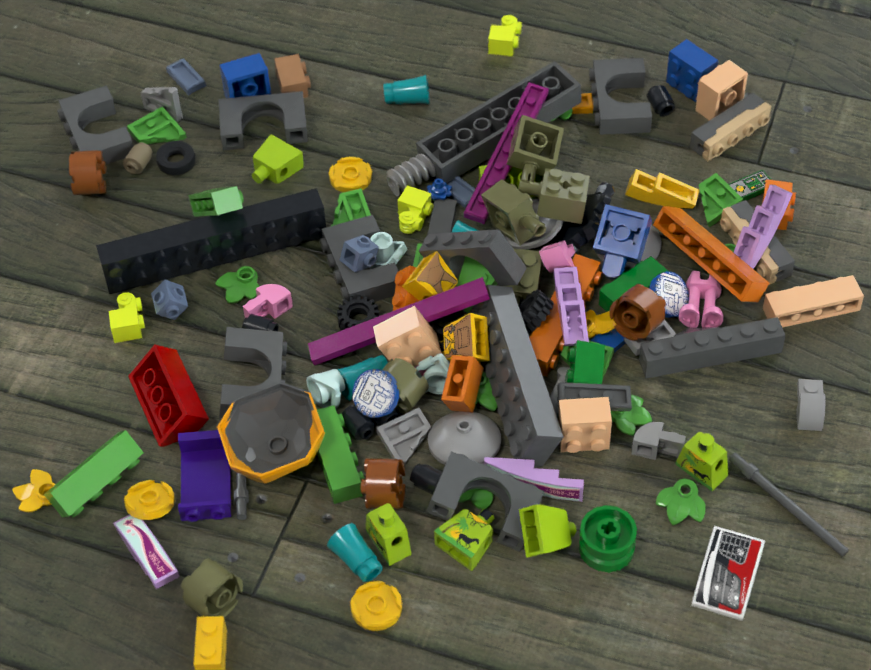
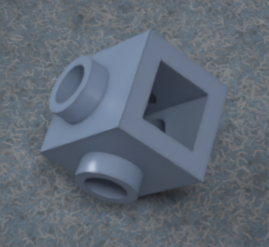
[340,235,379,272]
[151,279,188,320]

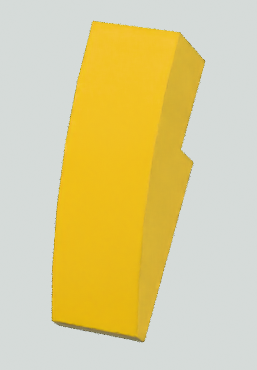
[625,169,699,208]

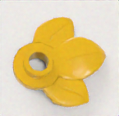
[585,310,616,339]
[12,469,55,512]

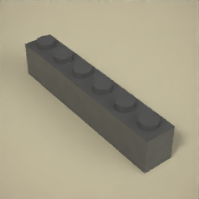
[639,317,785,379]

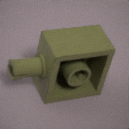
[506,115,564,182]
[518,168,590,224]
[481,179,546,246]
[496,248,543,305]

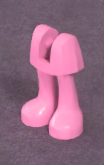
[679,271,723,328]

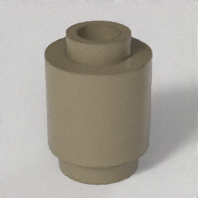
[123,142,153,174]

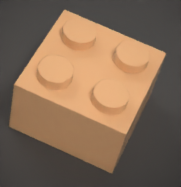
[695,60,748,121]
[373,306,441,367]
[558,397,612,453]

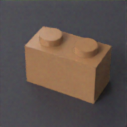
[274,54,311,98]

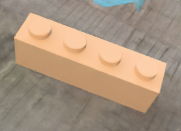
[763,275,864,328]

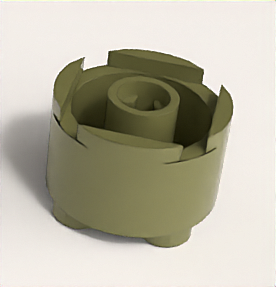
[382,358,429,415]
[181,558,243,618]

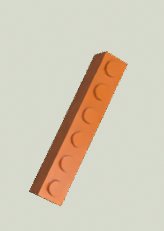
[653,206,769,302]
[529,254,603,377]

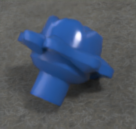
[427,178,452,200]

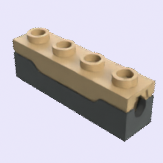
[690,93,771,161]
[720,200,795,285]

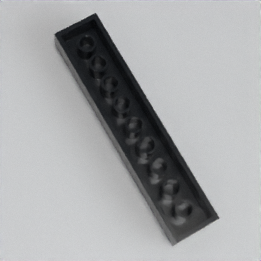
[96,188,326,295]

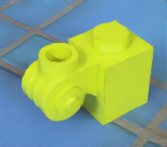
[488,15,522,56]
[398,185,434,234]
[109,292,145,343]

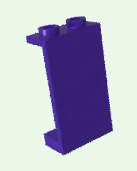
[178,430,231,522]

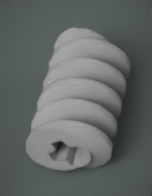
[386,153,435,196]

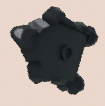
[548,182,615,259]

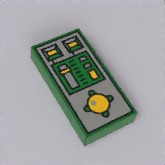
[728,170,771,201]

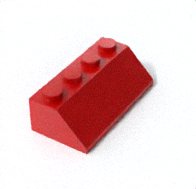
[128,344,209,447]

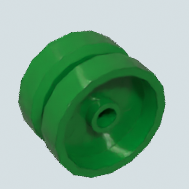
[579,505,637,573]

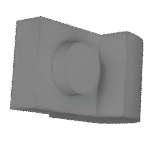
[797,379,825,431]
[632,422,686,460]

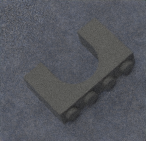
[589,58,652,135]
[57,85,133,164]
[218,91,308,151]
[320,215,398,302]
[419,229,527,286]
[219,327,287,418]
[426,451,544,552]

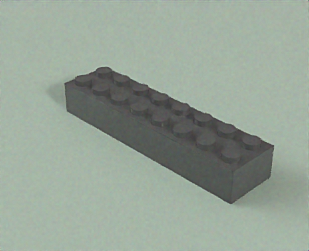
[416,61,581,183]
[469,285,563,467]

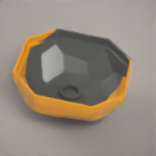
[217,382,325,484]

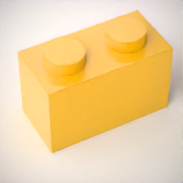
[194,616,227,670]

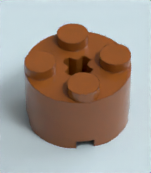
[69,150,106,195]
[609,284,666,340]
[361,459,406,509]

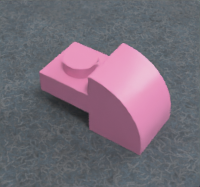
[539,240,575,273]
[243,284,293,319]

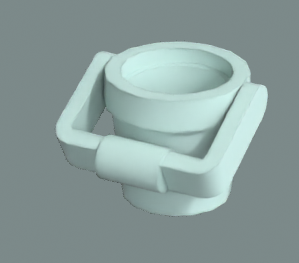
[370,232,407,269]
[415,353,450,394]
[306,369,345,409]

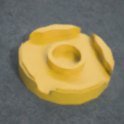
[329,157,372,193]
[124,480,175,520]
[350,581,403,631]

